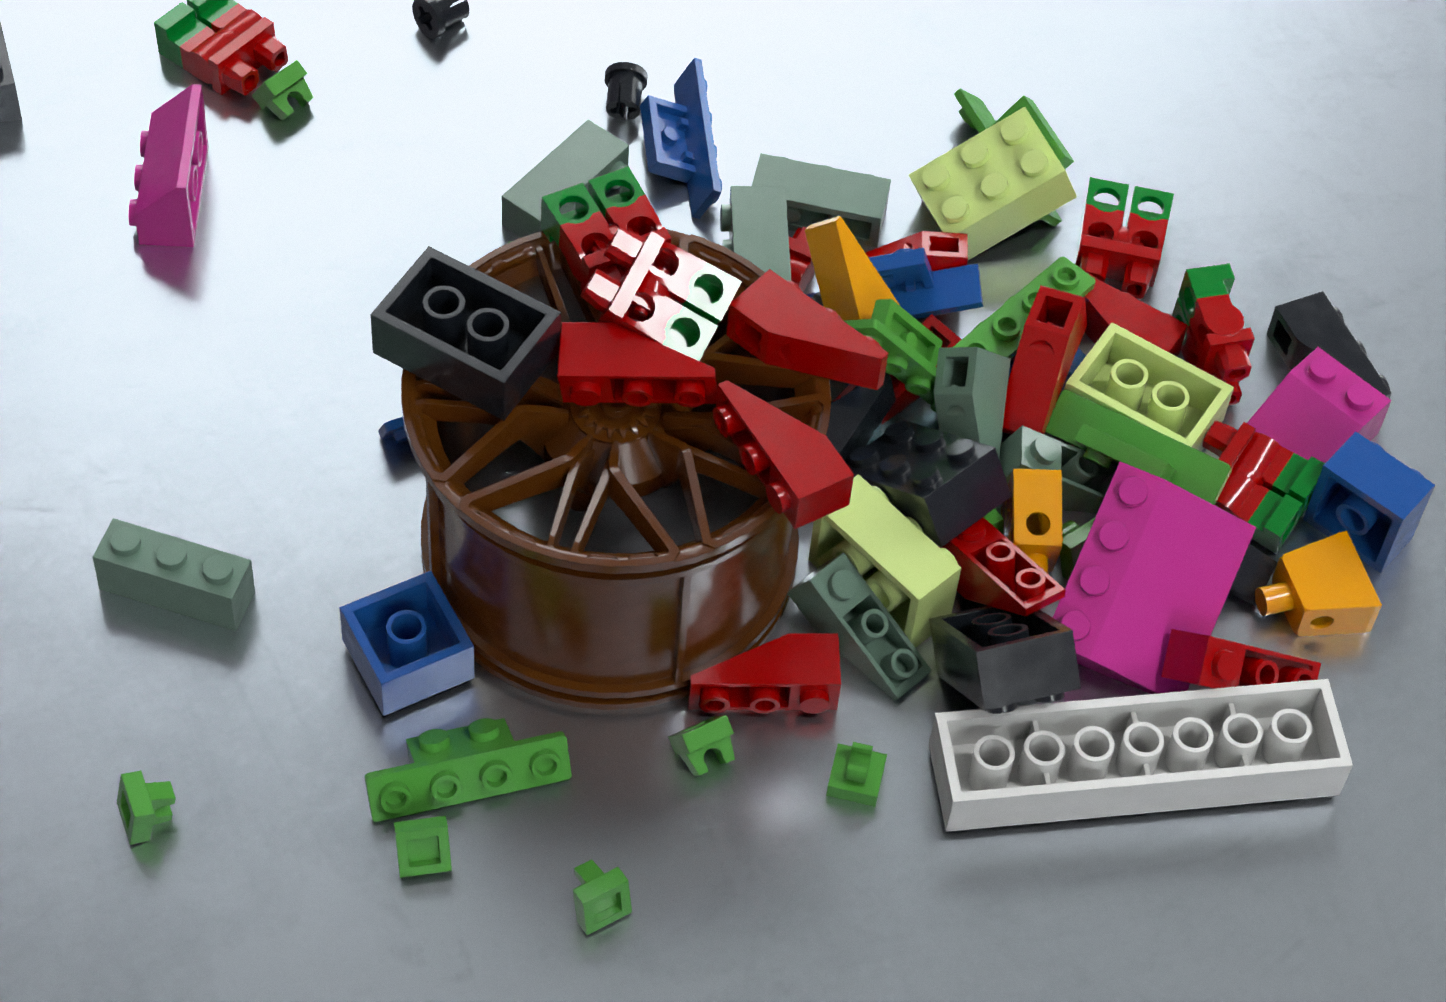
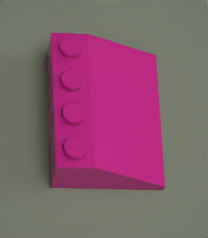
[1053,462,1256,694]

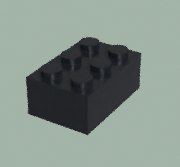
[370,246,561,421]
[845,420,1012,547]
[929,605,1081,714]

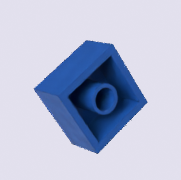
[1303,431,1435,573]
[339,571,475,716]

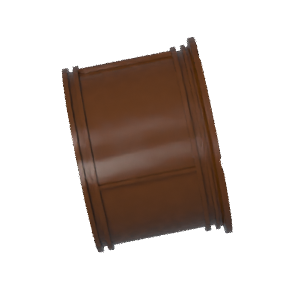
[401,229,831,710]

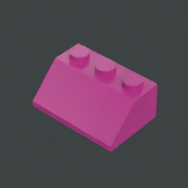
[128,84,209,247]

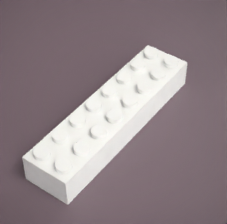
[929,679,1353,832]

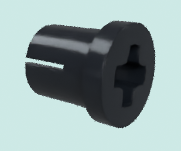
[412,0,470,38]
[604,62,648,120]

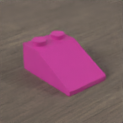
[1247,347,1392,463]

